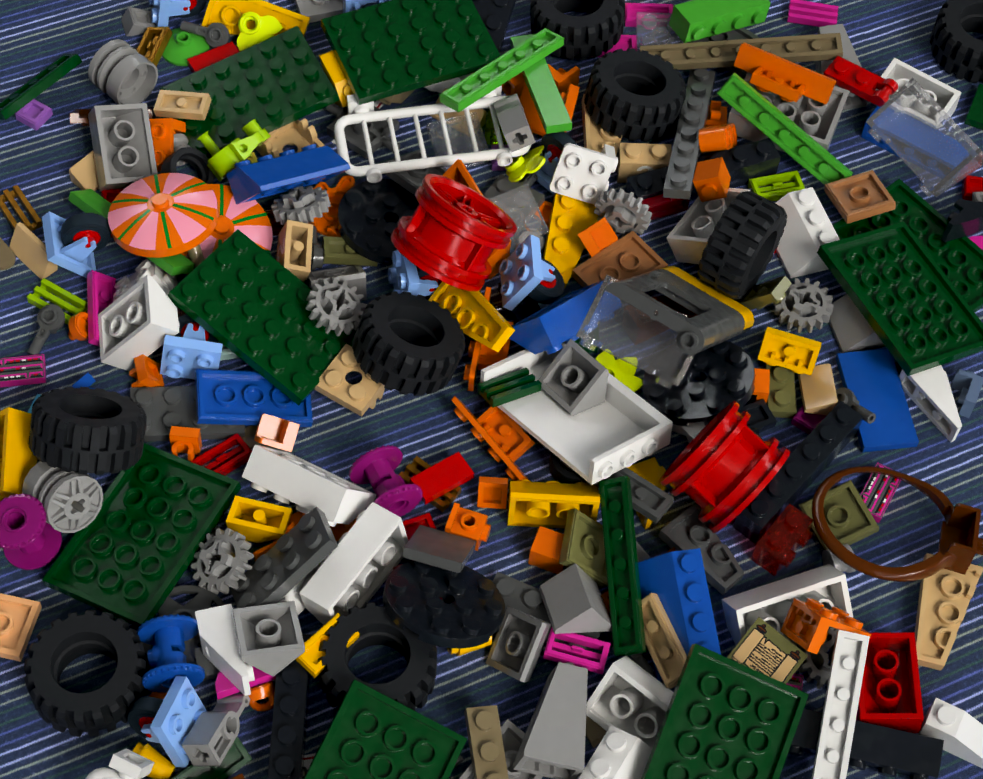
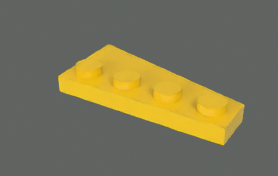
[201,0,310,36]
[543,193,598,289]
[429,282,515,352]

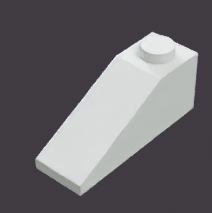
[899,365,962,443]
[918,698,983,769]

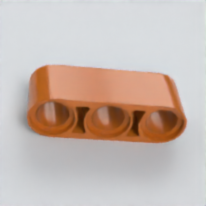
[699,123,737,153]

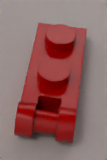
[824,56,898,107]

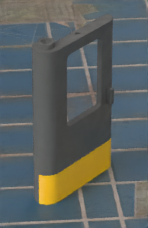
[605,266,754,355]

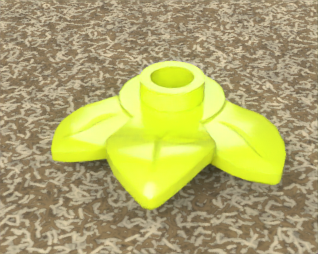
[237,12,283,52]
[504,145,546,182]
[596,350,643,392]

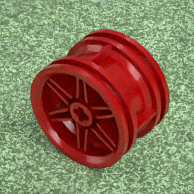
[391,174,517,291]
[659,400,790,533]

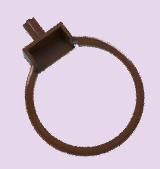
[812,466,983,582]

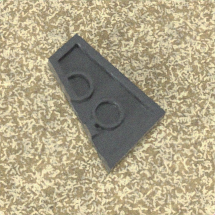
[658,503,744,595]

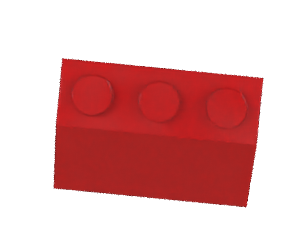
[858,632,924,733]

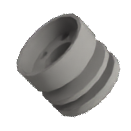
[88,39,158,104]
[22,461,103,533]

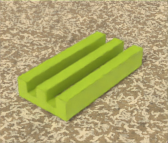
[747,170,805,202]
[27,278,88,324]

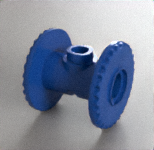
[137,614,205,693]

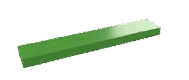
[439,28,564,113]
[510,34,572,134]
[716,72,853,185]
[68,189,195,276]

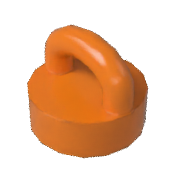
[68,312,88,341]
[248,680,275,711]

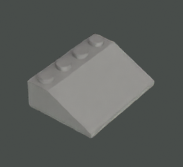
[727,72,850,152]

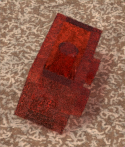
[751,503,813,576]

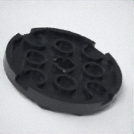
[337,179,419,264]
[643,340,756,426]
[383,560,505,648]

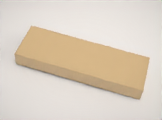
[641,593,687,689]

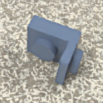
[951,369,983,418]

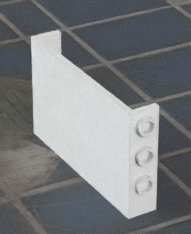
[480,342,673,485]

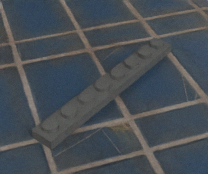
[663,69,715,200]

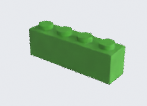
[669,0,771,43]

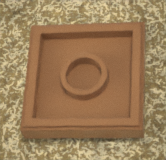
[824,170,896,224]

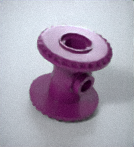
[349,445,423,517]
[0,494,62,570]

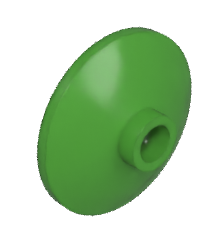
[162,27,210,66]

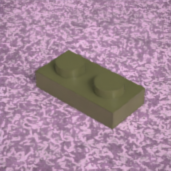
[322,236,378,267]
[739,276,792,310]
[765,364,797,418]

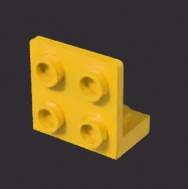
[757,327,822,375]

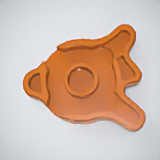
[309,175,355,237]

